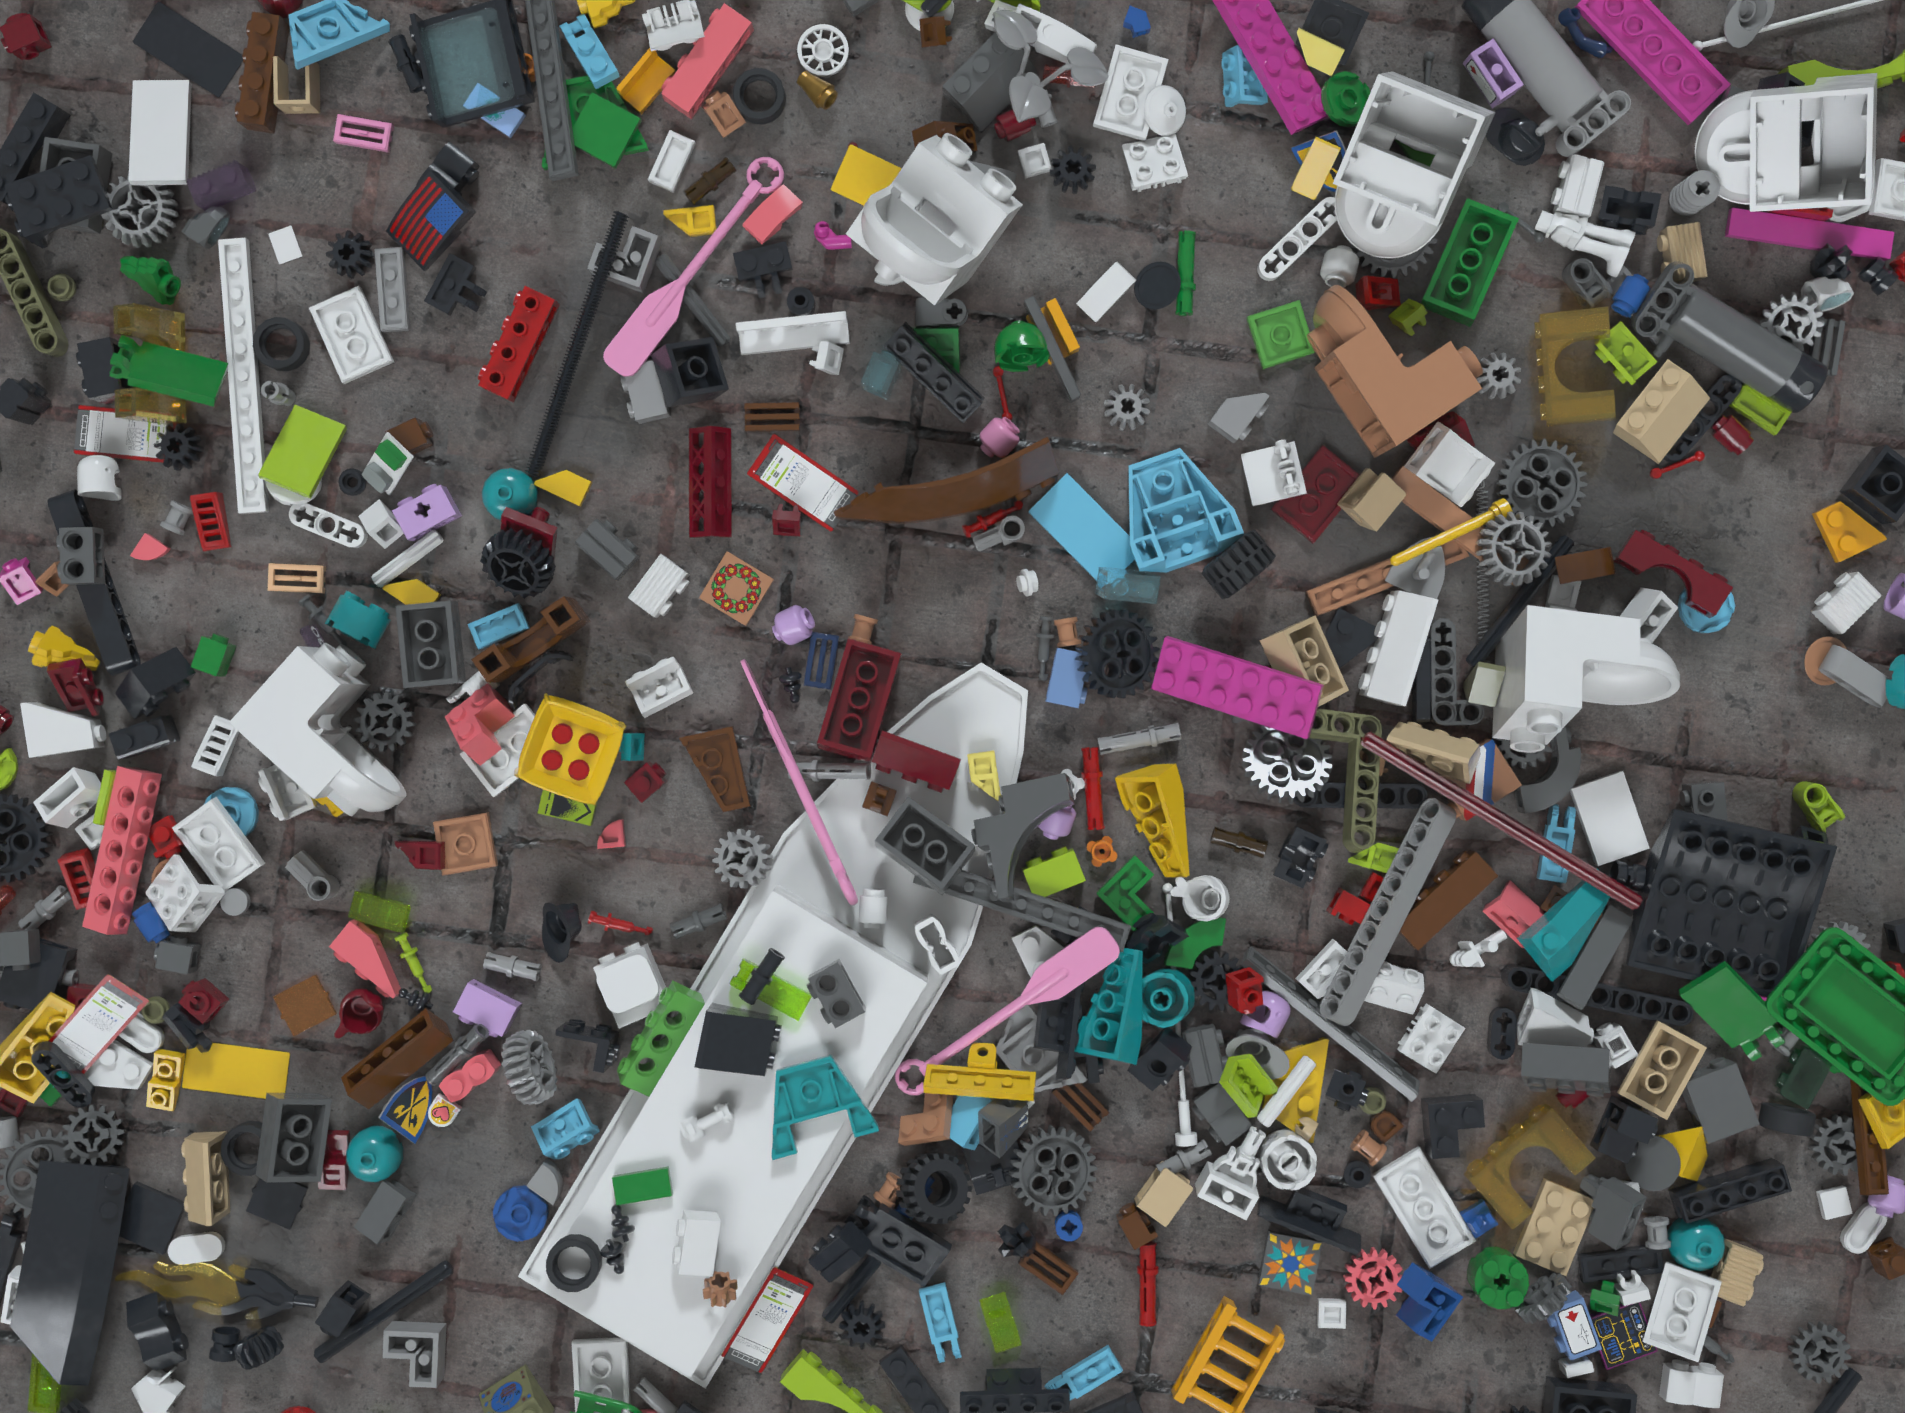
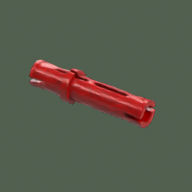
[1081,747,1105,830]
[1137,1241,1159,1327]

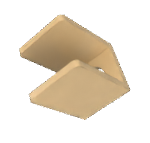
[273,56,320,114]
[1337,468,1406,532]
[1134,1161,1193,1227]

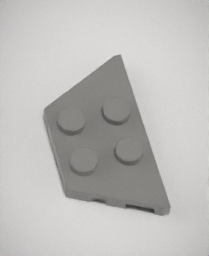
[996,1005,1088,1093]

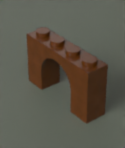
[471,596,591,683]

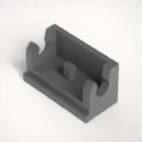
[354,1180,417,1244]

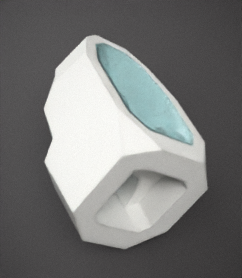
[1801,277,1854,312]

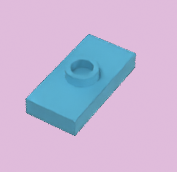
[468,603,530,650]

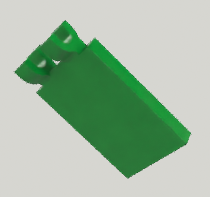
[109,335,228,407]
[1679,961,1785,1062]

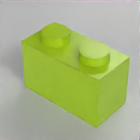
[1022,846,1086,897]

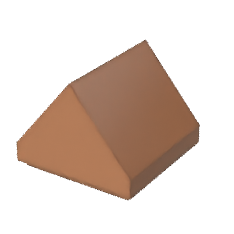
[35,561,69,597]

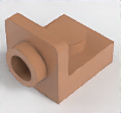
[701,91,746,138]

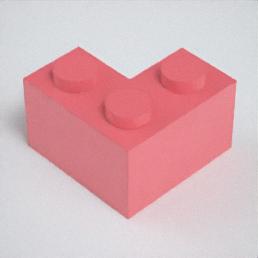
[445,683,515,766]

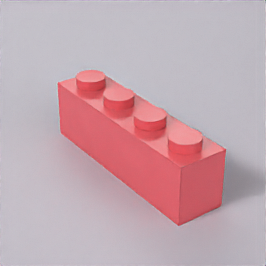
[661,3,754,120]

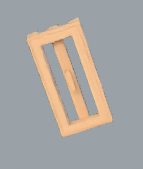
[268,563,326,593]

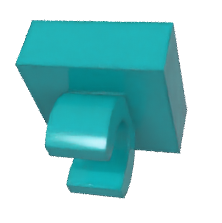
[618,733,645,761]

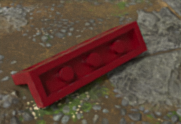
[689,426,732,538]

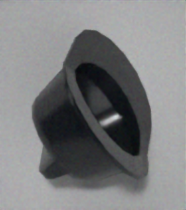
[1486,108,1545,166]
[542,902,582,963]

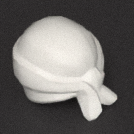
[1170,875,1230,921]

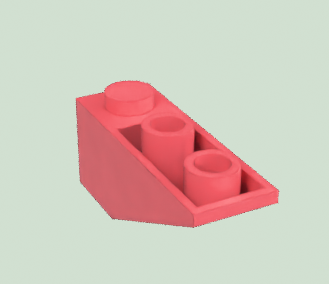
[329,918,401,998]

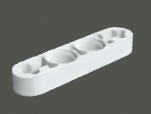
[1257,197,1337,281]

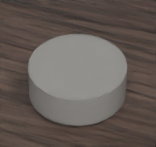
[220,888,251,916]

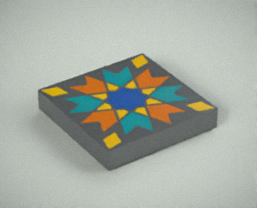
[1258,1230,1323,1296]

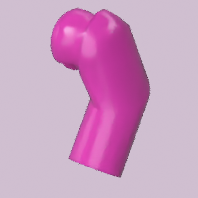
[814,221,852,250]

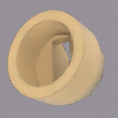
[1295,1117,1319,1141]

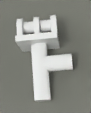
[1450,929,1507,967]

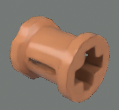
[848,614,878,645]
[1054,617,1082,648]
[1350,1129,1387,1166]
[873,1172,901,1209]

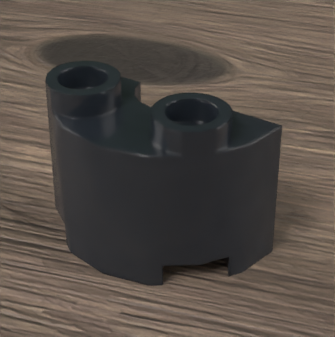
[1599,185,1661,235]
[1273,826,1328,888]
[1126,913,1189,964]

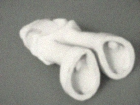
[1535,210,1635,278]

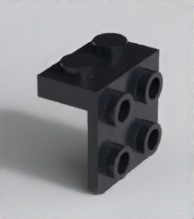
[555,1019,621,1073]

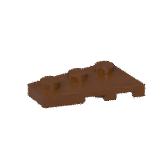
[679,726,751,812]

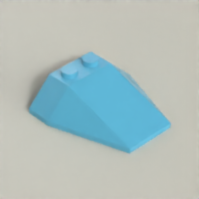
[1129,448,1244,573]

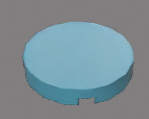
[1678,588,1735,633]
[204,787,259,836]

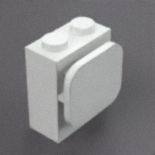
[593,942,666,1028]

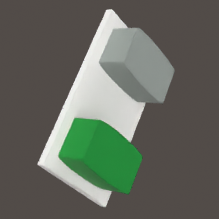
[362,432,414,495]

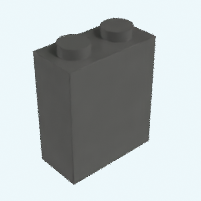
[1682,1057,1760,1144]

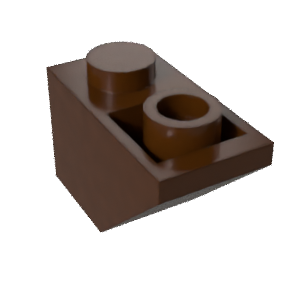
[912,121,978,153]

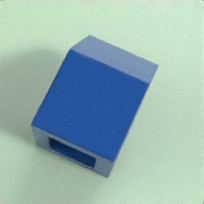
[1123,6,1151,38]

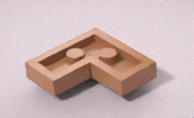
[898,1093,953,1146]

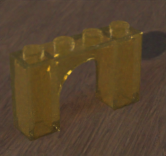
[113,303,186,425]
[1534,306,1616,427]
[1463,1103,1595,1230]

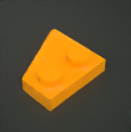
[1812,501,1887,563]

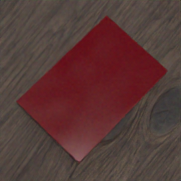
[1270,445,1360,544]

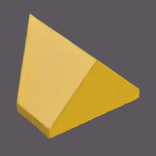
[1655,1126,1708,1181]

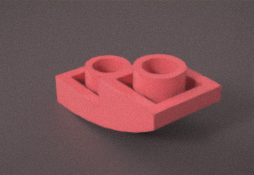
[743,184,803,244]

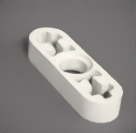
[289,503,368,548]

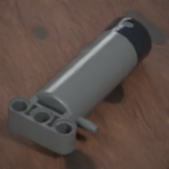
[1631,261,1828,413]

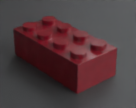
[817,638,901,763]

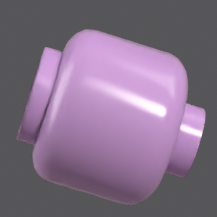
[772,605,815,645]
[1038,805,1076,840]
[1868,1175,1905,1218]

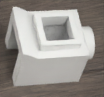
[1593,1022,1638,1069]

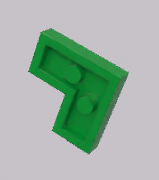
[1096,855,1154,931]

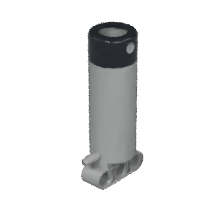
[1461,0,1631,157]

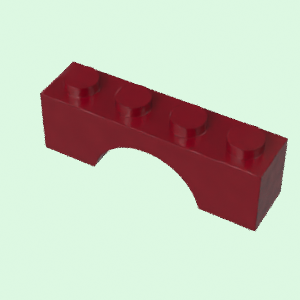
[1614,530,1733,618]

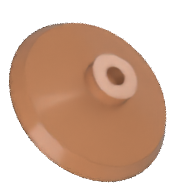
[1804,637,1847,685]

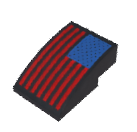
[386,170,476,271]

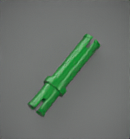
[1175,231,1196,316]

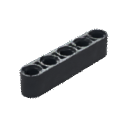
[1293,782,1428,809]

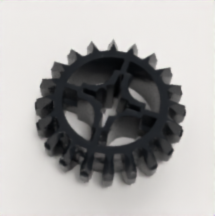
[480,528,556,599]

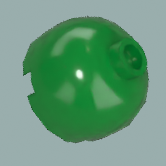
[994,321,1050,372]

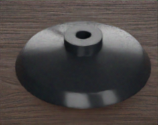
[1134,261,1181,310]

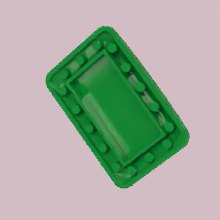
[1765,927,1905,1106]

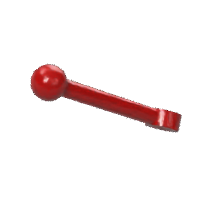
[993,366,1013,421]
[1650,451,1705,479]

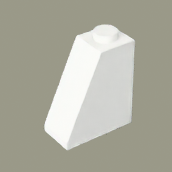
[20,702,106,758]
[1516,988,1594,1047]

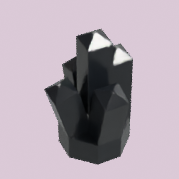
[1810,243,1853,280]
[162,1003,212,1053]
[997,1222,1036,1257]

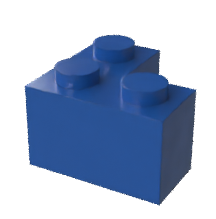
[1396,1262,1463,1342]

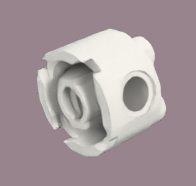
[1257,1128,1317,1190]

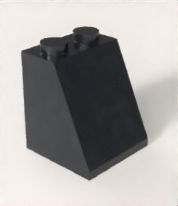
[694,1003,782,1076]

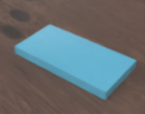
[1028,473,1135,589]

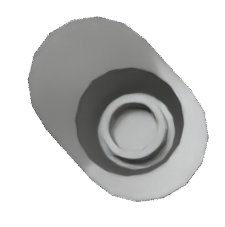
[1724,0,1775,48]
[1226,1028,1290,1079]

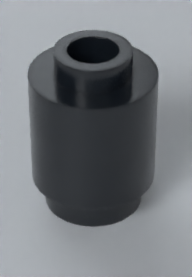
[787,287,816,317]

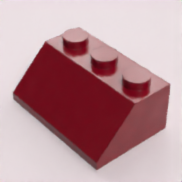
[871,730,961,793]

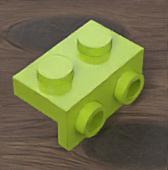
[1594,321,1657,385]
[1219,1054,1278,1118]

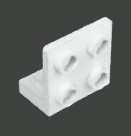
[146,854,225,932]

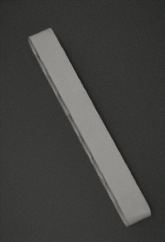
[1320,798,1456,1026]

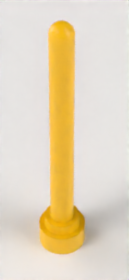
[1390,498,1513,566]

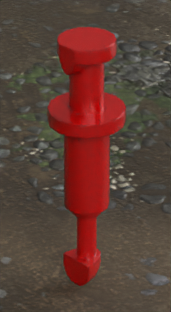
[962,501,1023,538]
[587,911,653,935]

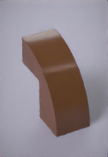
[1555,547,1616,584]

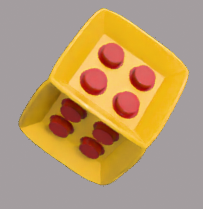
[514,693,626,806]

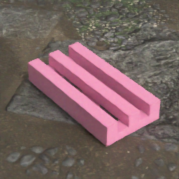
[333,114,394,153]

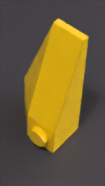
[1115,764,1190,877]
[0,992,75,1104]

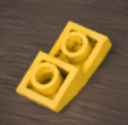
[146,1049,185,1111]

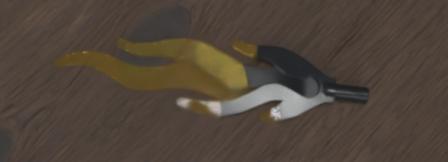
[114,1262,319,1320]

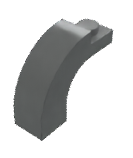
[1514,726,1581,813]

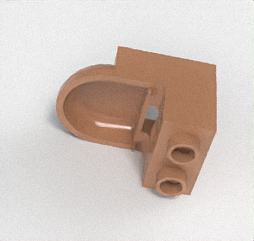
[1306,285,1483,458]

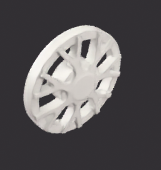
[797,24,849,77]

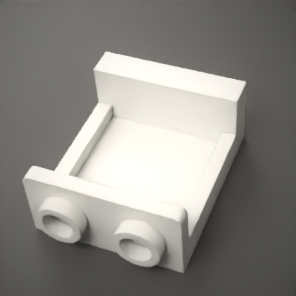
[1404,422,1495,507]

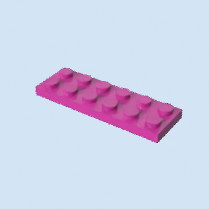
[1212,0,1329,135]
[1574,0,1731,125]
[1151,636,1324,739]

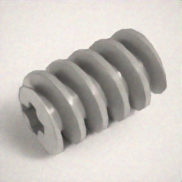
[1668,170,1720,216]

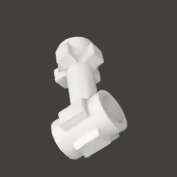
[680,1102,734,1143]

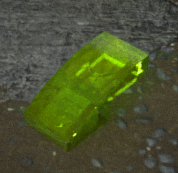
[348,891,412,933]
[979,1292,1022,1353]

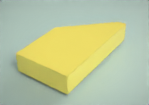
[1297,28,1345,76]
[967,750,1001,801]

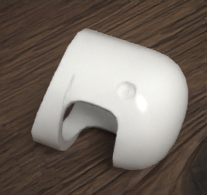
[77,455,122,501]

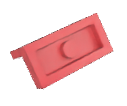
[1482,880,1545,948]

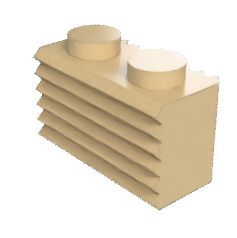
[1657,222,1708,282]
[1710,1238,1764,1307]

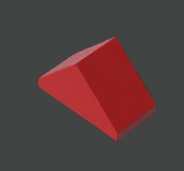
[1355,276,1401,310]

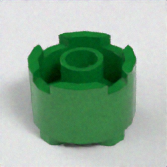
[1467,1246,1529,1309]

